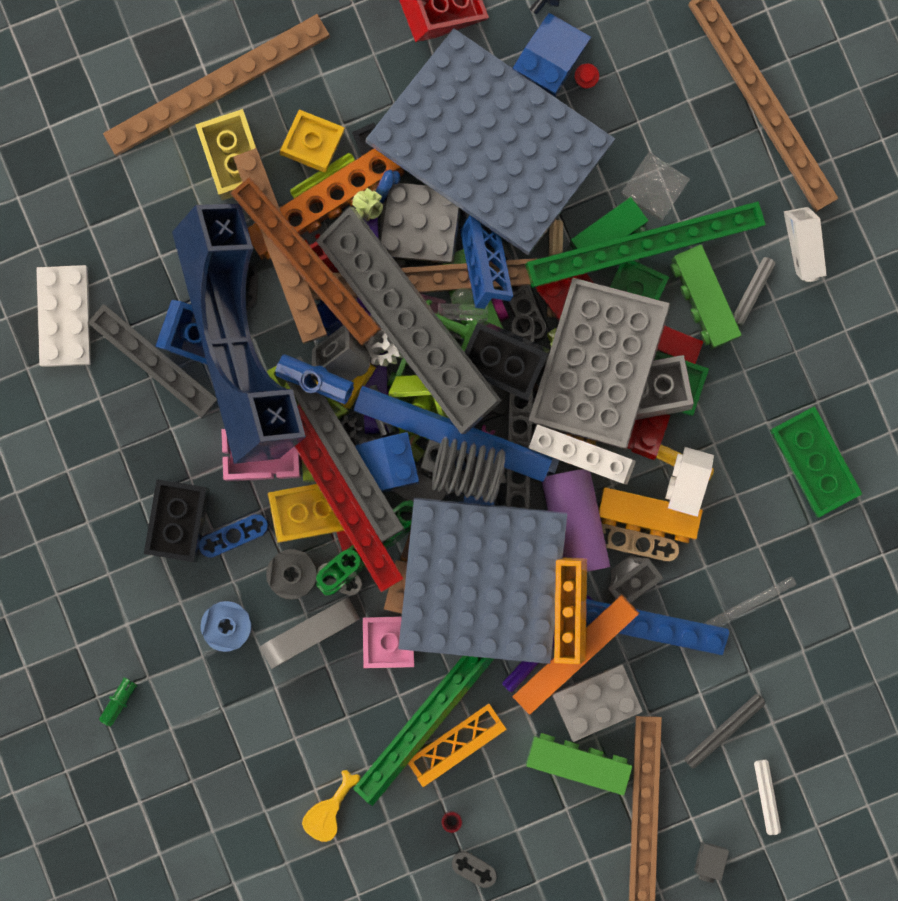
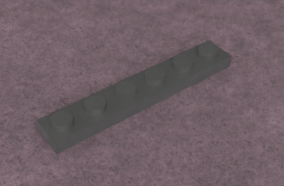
[88,304,217,419]

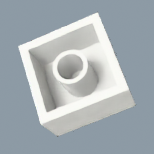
[665,447,714,517]

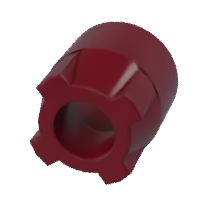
[442,811,462,833]

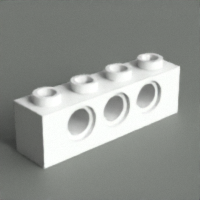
[529,424,636,485]

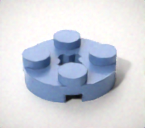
[201,601,252,652]

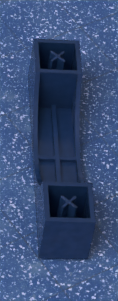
[172,203,306,464]

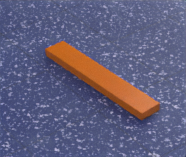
[512,595,639,715]

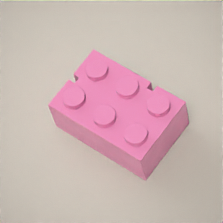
[221,429,301,481]

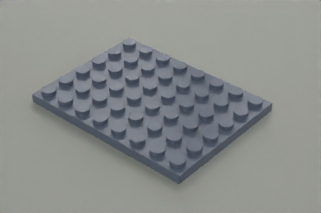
[366,28,615,255]

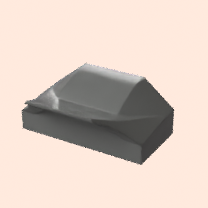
[608,554,664,603]

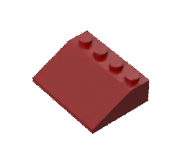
[399,0,489,42]

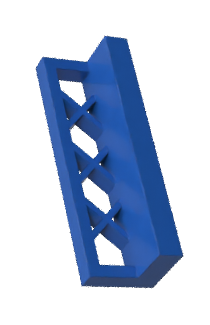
[460,215,513,309]

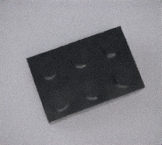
[465,319,550,400]
[144,479,210,563]

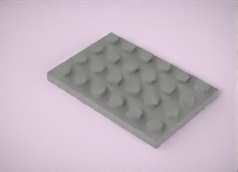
[529,278,670,450]

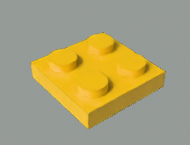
[280,110,345,173]

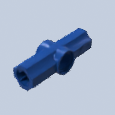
[275,354,354,404]

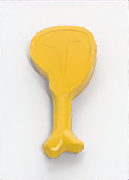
[302,770,361,842]

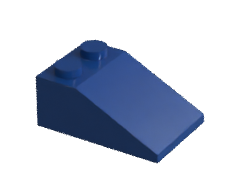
[513,13,591,98]
[155,300,208,365]
[345,432,419,497]

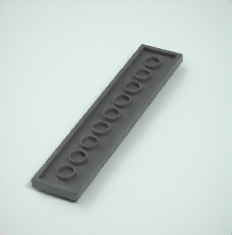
[316,207,501,434]

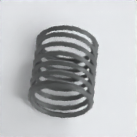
[432,436,505,504]

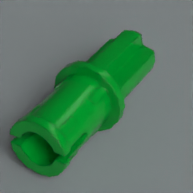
[99,677,138,727]

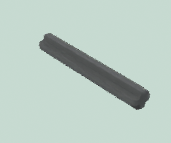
[685,694,765,769]

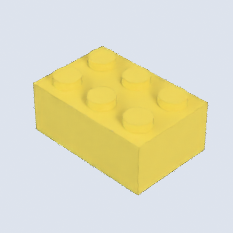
[196,109,256,200]

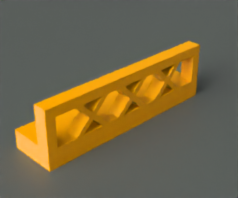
[408,703,507,787]

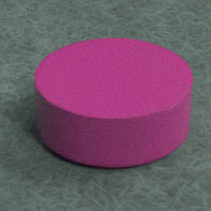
[491,298,509,322]

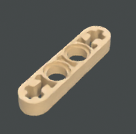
[601,523,679,562]

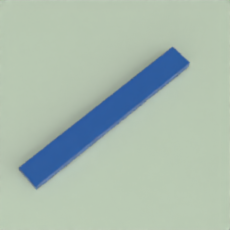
[354,386,553,482]

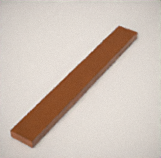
[230,177,381,346]

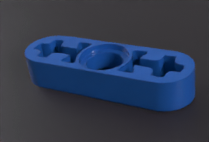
[199,514,269,557]

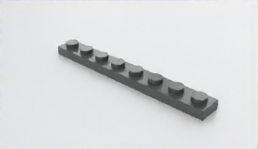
[285,356,404,543]

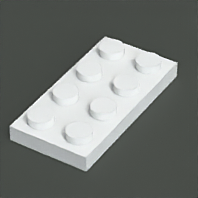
[37,265,91,367]

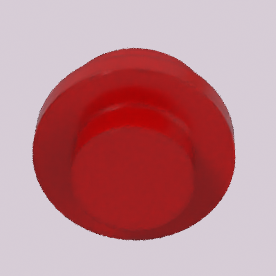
[574,64,599,89]

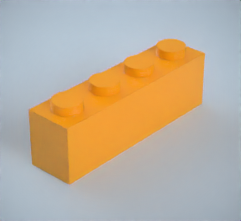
[598,487,703,543]
[554,558,587,664]

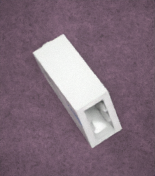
[784,207,827,282]

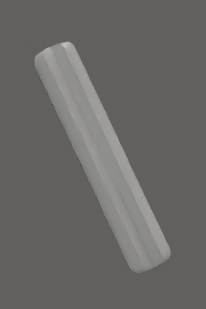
[733,257,775,326]

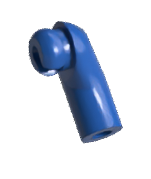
[375,169,400,203]

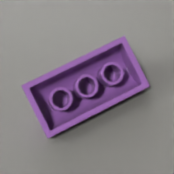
[542,469,610,572]

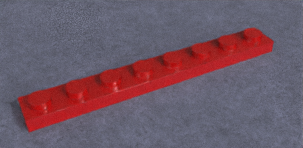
[294,405,403,592]

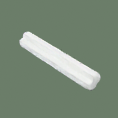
[754,760,781,835]

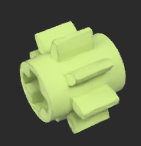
[352,188,383,221]

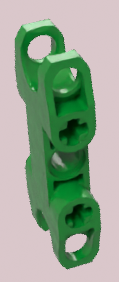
[316,500,414,596]

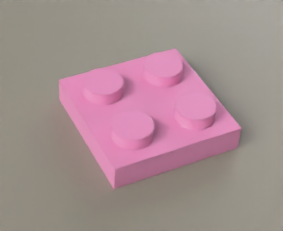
[363,617,414,668]

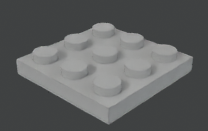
[381,183,461,264]

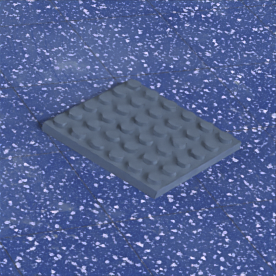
[398,498,567,664]

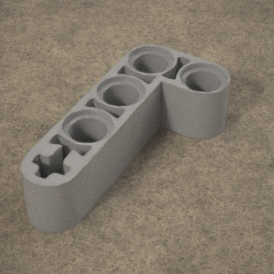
[259,597,360,669]

